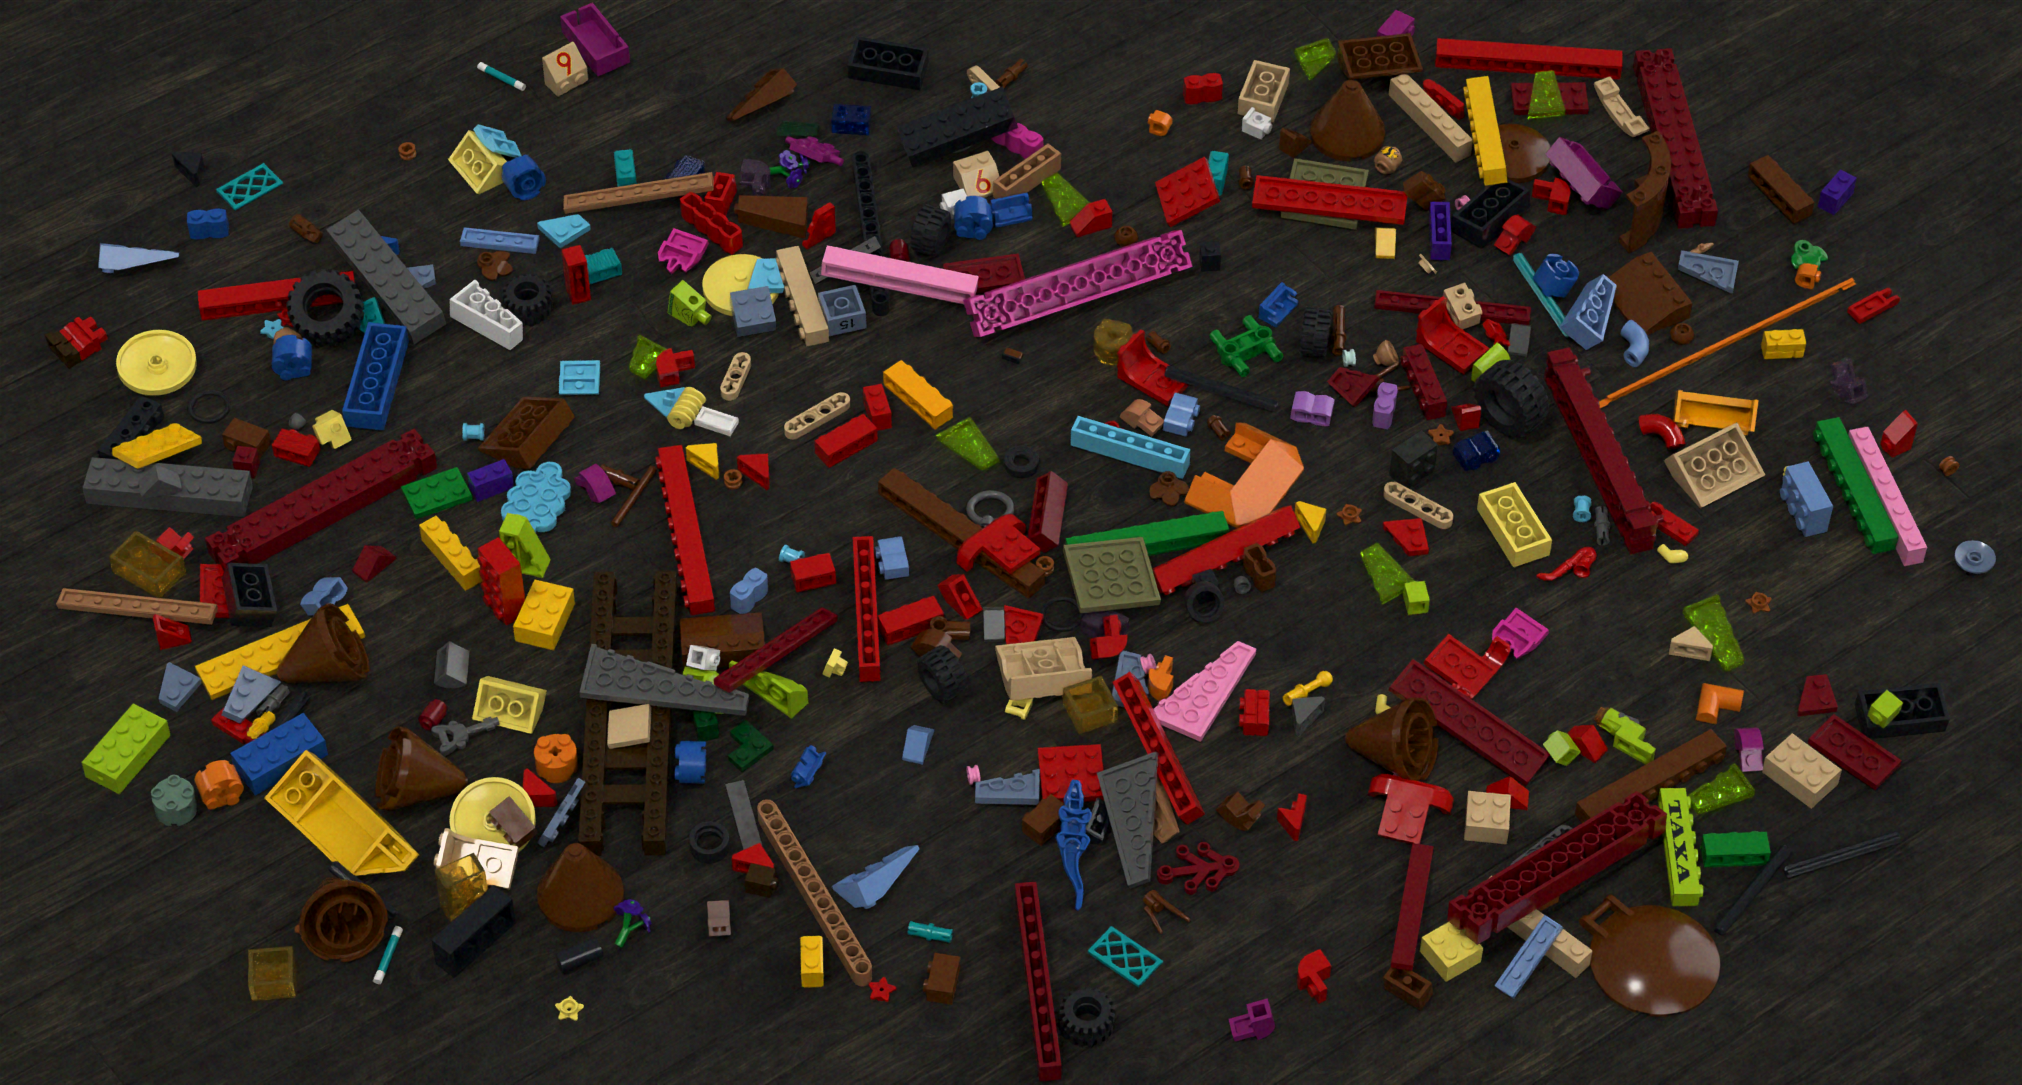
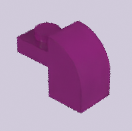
[574,464,616,503]
[1734,727,1764,772]
[1229,998,1275,1042]

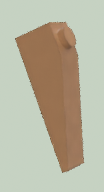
[1153,774,1180,843]

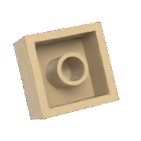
[1464,791,1511,844]

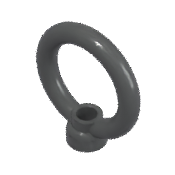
[966,490,1015,528]

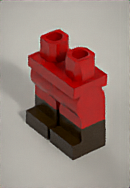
[45,316,108,369]

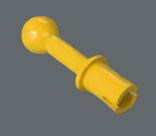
[1283,671,1333,706]

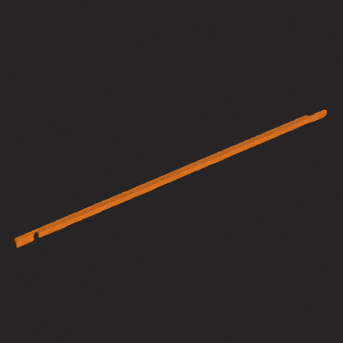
[1599,278,1856,408]

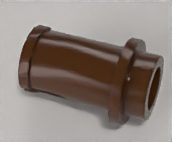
[1239,165,1254,189]
[1146,331,1171,354]
[1207,415,1231,440]

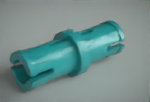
[908,921,953,943]

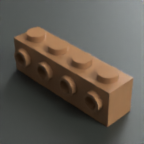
[993,144,1061,199]

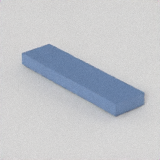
[460,228,539,254]
[1495,915,1563,999]

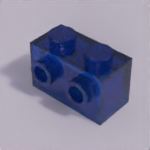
[831,104,871,135]

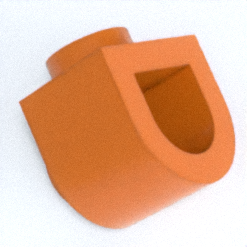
[1148,110,1173,136]
[1795,263,1821,290]

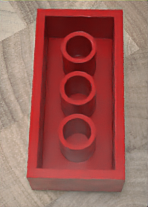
[477,537,525,625]

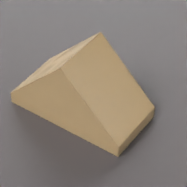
[1669,626,1713,661]

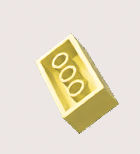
[1477,482,1552,567]

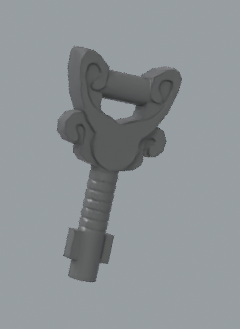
[431,717,500,756]

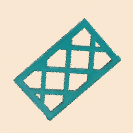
[216,163,283,210]
[1088,926,1163,988]

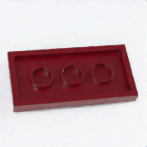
[1511,82,1589,115]
[943,253,1025,293]
[1808,714,1902,790]

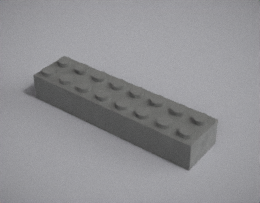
[326,209,446,344]
[83,457,253,517]

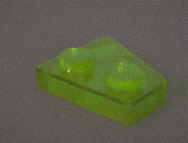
[1294,38,1336,80]
[629,334,666,379]

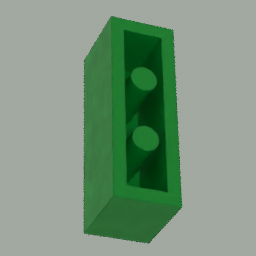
[1700,831,1771,868]

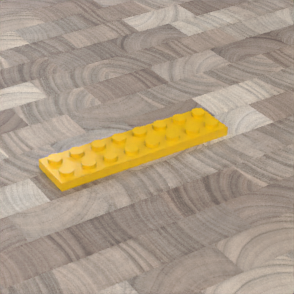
[195,604,365,700]

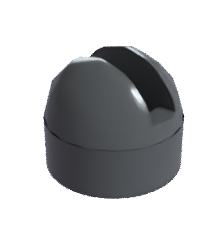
[289,413,307,430]
[1234,576,1251,594]

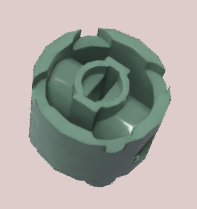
[151,775,197,826]

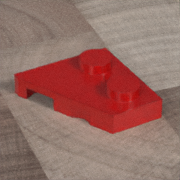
[1383,518,1429,556]

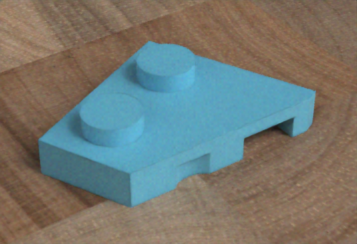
[537,214,591,248]
[748,258,784,293]

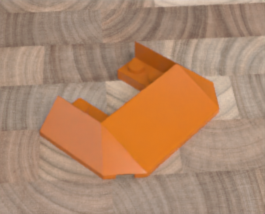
[1184,423,1304,528]

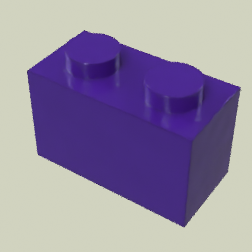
[1818,169,1857,215]
[467,459,514,502]

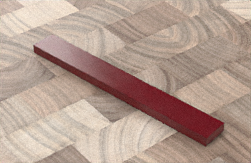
[1374,290,1531,325]
[713,607,838,693]
[1391,843,1434,971]

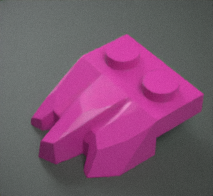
[658,228,709,275]
[1492,608,1549,659]

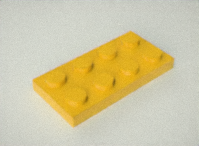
[112,423,202,469]

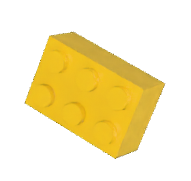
[513,580,575,650]

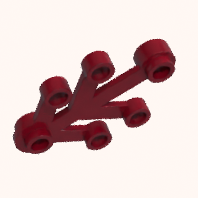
[1157,842,1239,895]

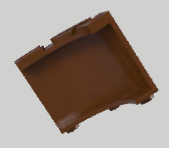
[1619,131,1671,254]

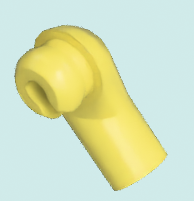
[1657,544,1688,564]
[1375,694,1391,714]

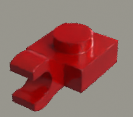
[1482,319,1510,347]

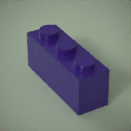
[1429,202,1452,260]

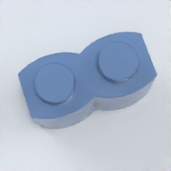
[1163,393,1200,436]
[874,536,909,580]
[730,568,768,614]
[300,577,348,615]

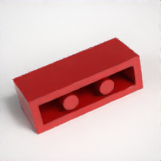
[562,245,591,305]
[815,414,878,468]
[878,596,944,646]

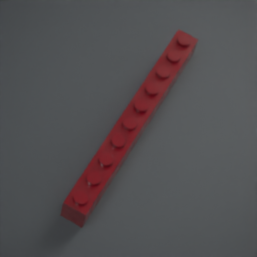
[1015,882,1061,1082]

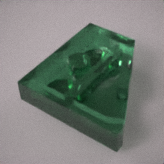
[777,121,820,137]

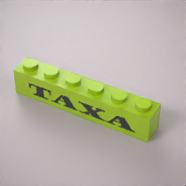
[1658,788,1703,906]

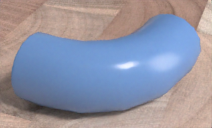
[1620,320,1650,367]

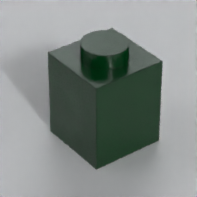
[693,710,719,741]

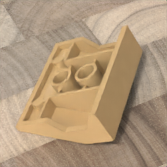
[995,637,1092,700]

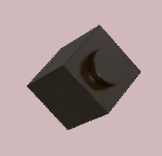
[745,863,779,898]

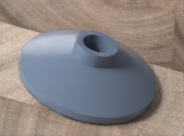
[1954,540,1996,574]

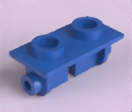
[791,745,826,788]

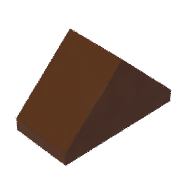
[1279,127,1312,158]

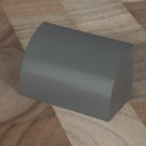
[434,641,470,688]

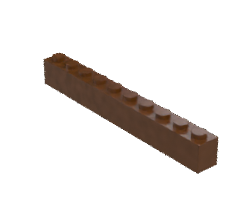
[878,468,1045,599]

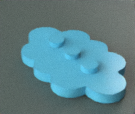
[501,462,571,533]

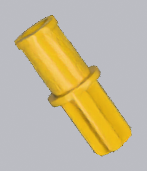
[247,711,275,739]

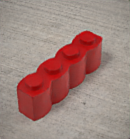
[680,192,743,254]

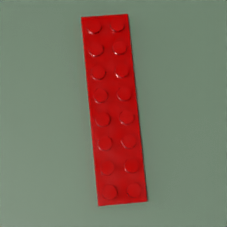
[1252,175,1407,225]

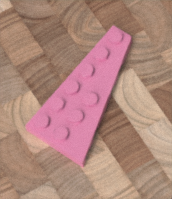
[1154,641,1256,742]

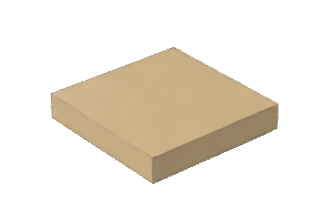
[607,704,651,749]

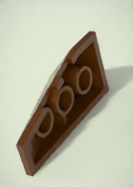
[726,68,797,121]

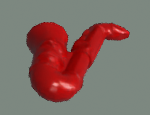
[1536,547,1597,581]

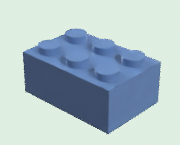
[1780,461,1833,537]

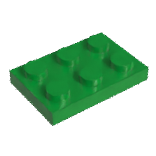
[401,467,472,519]

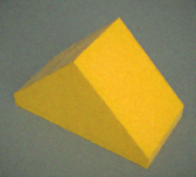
[1375,227,1396,259]
[686,443,719,480]
[1295,501,1326,544]

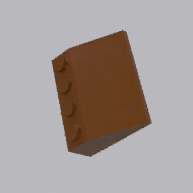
[1337,33,1423,80]
[1608,252,1692,335]
[478,397,575,469]
[680,612,765,670]

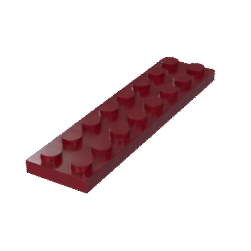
[1388,659,1550,786]

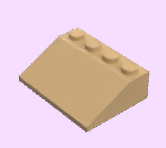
[1664,422,1765,508]

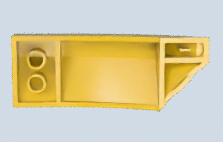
[264,750,419,876]

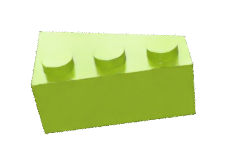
[499,513,551,578]

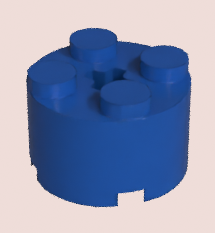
[502,155,546,200]
[953,196,993,240]
[1533,254,1579,298]
[272,335,312,380]
[675,741,706,784]

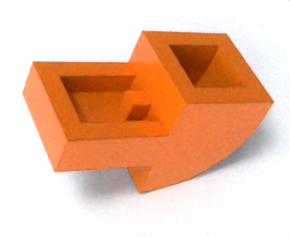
[1148,655,1173,701]

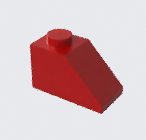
[1070,199,1112,237]
[1880,410,1918,458]
[937,574,983,620]

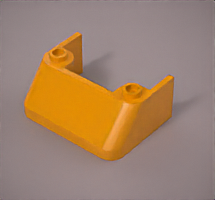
[1673,390,1759,435]

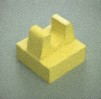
[823,648,848,678]

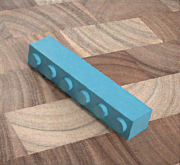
[1071,416,1190,479]

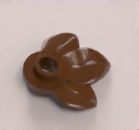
[477,251,513,280]
[1149,471,1189,506]

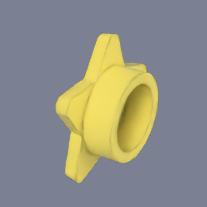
[555,996,584,1021]

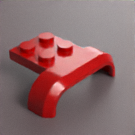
[957,514,1040,574]
[1424,634,1511,699]
[1368,774,1454,844]

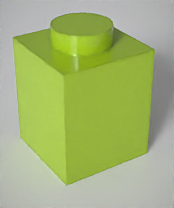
[1403,581,1430,615]
[1867,690,1903,728]
[1543,730,1581,766]

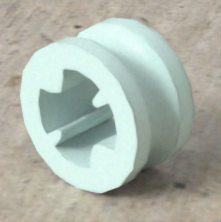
[1342,349,1356,367]

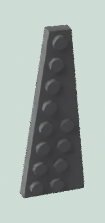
[579,644,749,716]

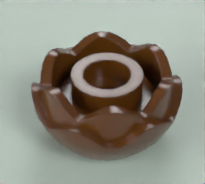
[1114,226,1138,247]
[1670,323,1694,345]

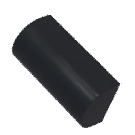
[1085,797,1110,844]
[556,938,603,973]

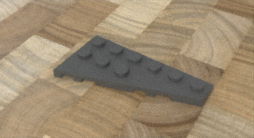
[1097,752,1158,889]

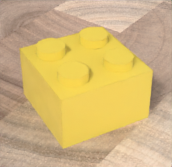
[1420,922,1483,982]

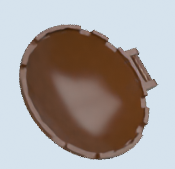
[1579,894,1720,1017]

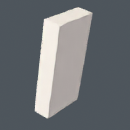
[694,407,739,436]

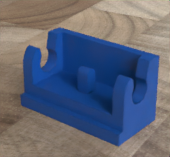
[991,193,1032,228]
[1259,282,1298,327]

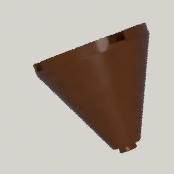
[1310,80,1385,161]
[276,603,370,683]
[1345,698,1439,781]
[375,726,468,811]
[537,843,624,932]
[299,877,388,962]

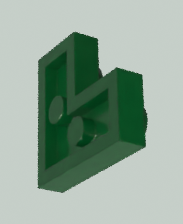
[728,720,774,773]

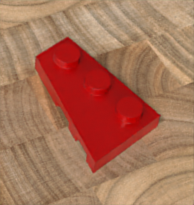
[200,564,229,618]
[1004,605,1044,645]

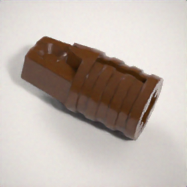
[289,214,323,243]

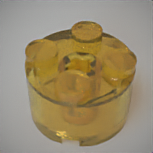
[1094,319,1133,365]

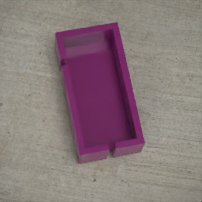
[560,2,630,76]
[1546,137,1623,209]

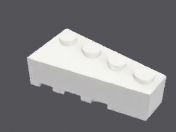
[450,280,523,350]

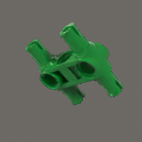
[1209,315,1283,377]

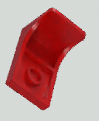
[1416,296,1490,374]
[1117,330,1189,406]

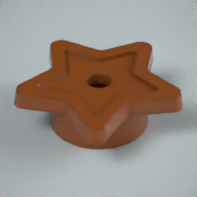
[1428,424,1454,445]
[1336,504,1362,526]
[1745,592,1771,614]

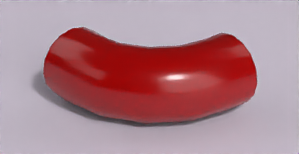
[1639,414,1686,450]

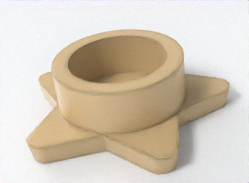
[1418,254,1437,274]

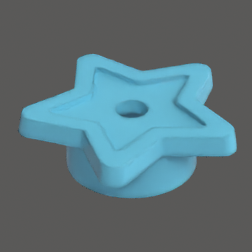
[260,319,284,339]

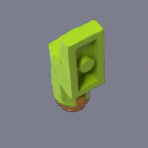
[1594,707,1656,765]

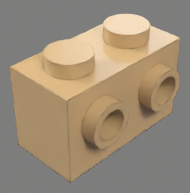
[1443,283,1482,330]

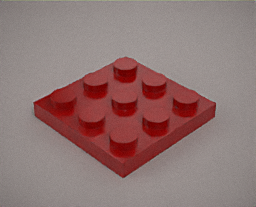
[1155,157,1221,227]
[1038,744,1104,803]

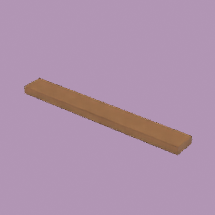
[563,172,714,214]
[56,588,218,624]

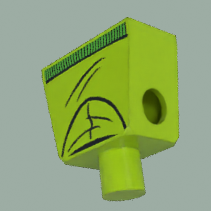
[667,280,712,326]

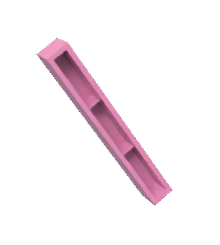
[821,245,979,304]
[1848,427,1927,566]

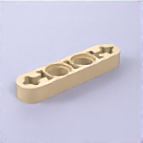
[784,392,850,440]
[1384,482,1453,529]

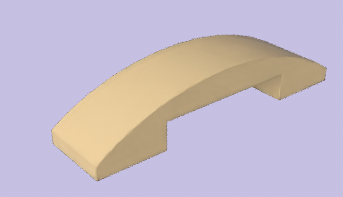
[1594,77,1649,137]

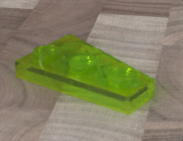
[1528,71,1565,119]
[1042,173,1090,227]
[936,417,1000,471]
[1361,542,1414,605]
[1688,763,1755,815]

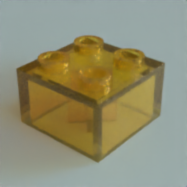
[1063,676,1118,734]
[248,946,296,1001]

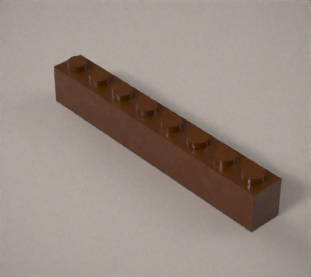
[1575,729,1727,823]

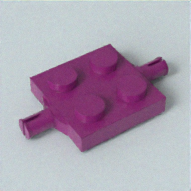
[785,136,844,166]

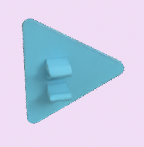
[644,387,685,418]

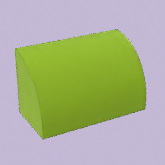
[1471,342,1511,382]

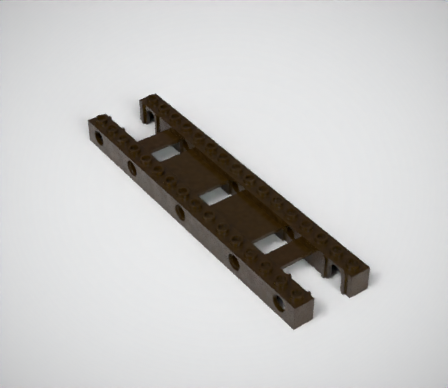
[578,571,677,856]

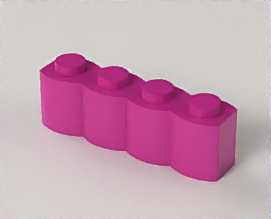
[991,123,1043,159]

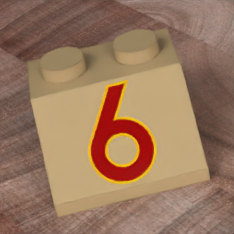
[542,42,588,96]
[953,151,1000,198]

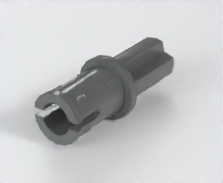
[256,684,290,716]

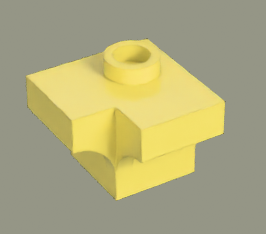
[312,410,352,449]

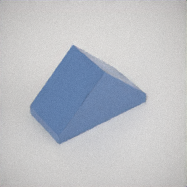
[902,725,934,765]

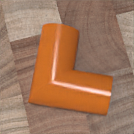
[1696,683,1744,724]

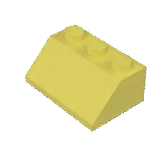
[448,130,507,194]
[472,676,547,734]

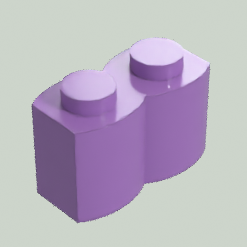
[1372,382,1398,429]
[1291,391,1335,426]

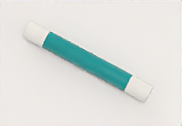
[477,62,526,91]
[373,926,403,984]

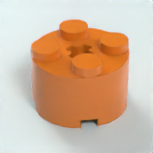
[534,734,578,783]
[194,760,244,810]

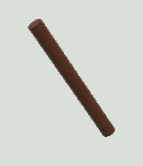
[611,466,656,527]

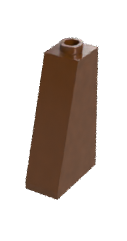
[734,195,808,238]

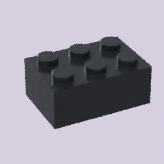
[222,563,277,627]

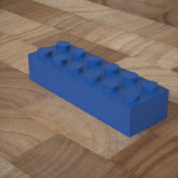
[342,322,409,430]

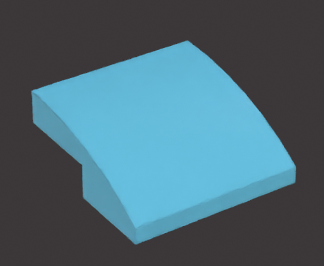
[473,125,521,158]
[559,360,600,395]

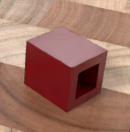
[232,446,260,479]

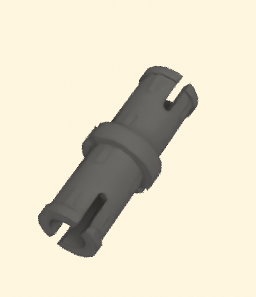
[1594,506,1610,545]

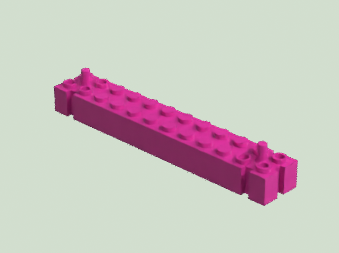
[963,230,1193,337]

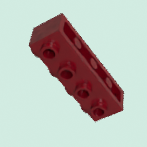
[1400,344,1447,420]
[1028,471,1068,553]

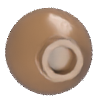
[1373,340,1399,366]

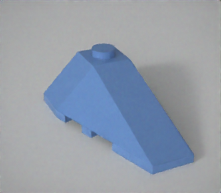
[98,243,179,273]
[832,845,919,909]

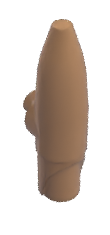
[1690,243,1714,254]

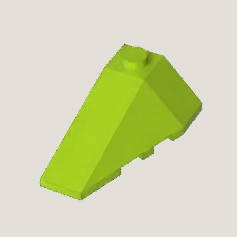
[729,661,808,719]

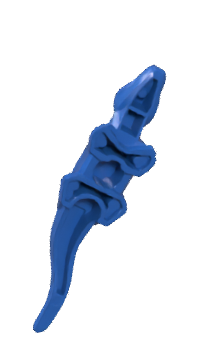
[1055,780,1092,910]

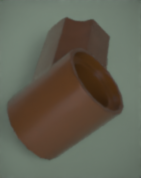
[930,616,970,640]

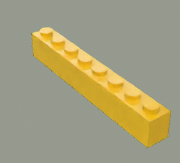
[1463,76,1507,186]

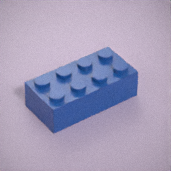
[230,713,328,795]

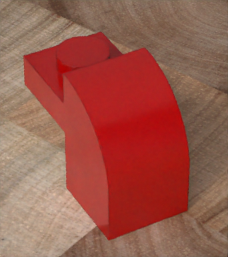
[1532,177,1570,215]
[1494,215,1537,256]
[656,348,695,388]
[151,527,194,564]
[1090,615,1128,659]
[1297,949,1331,1004]

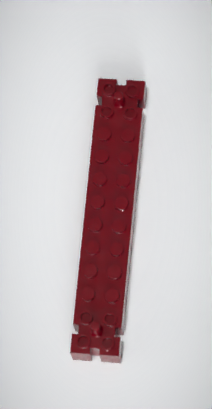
[1633,48,1718,229]
[1544,347,1664,554]
[205,429,437,571]
[1447,791,1667,945]

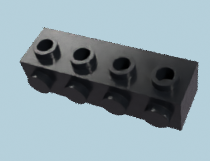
[98,396,164,460]

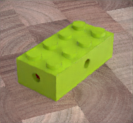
[82,704,170,794]

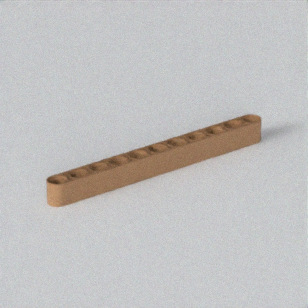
[757,800,872,986]

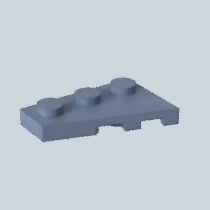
[1110,650,1148,707]
[221,665,281,724]
[975,769,1040,805]

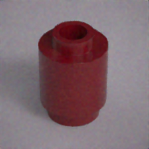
[889,239,909,262]
[418,699,447,730]

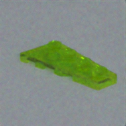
[1682,594,1745,671]

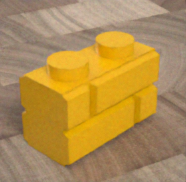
[1761,329,1806,359]
[800,936,824,987]

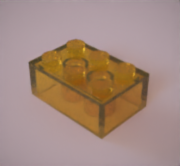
[109,531,186,598]
[434,852,488,923]

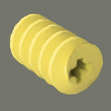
[667,387,706,429]

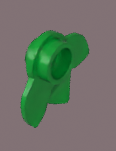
[1791,240,1828,270]

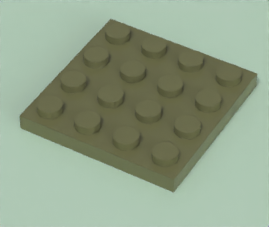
[1281,158,1369,229]
[1063,537,1161,613]

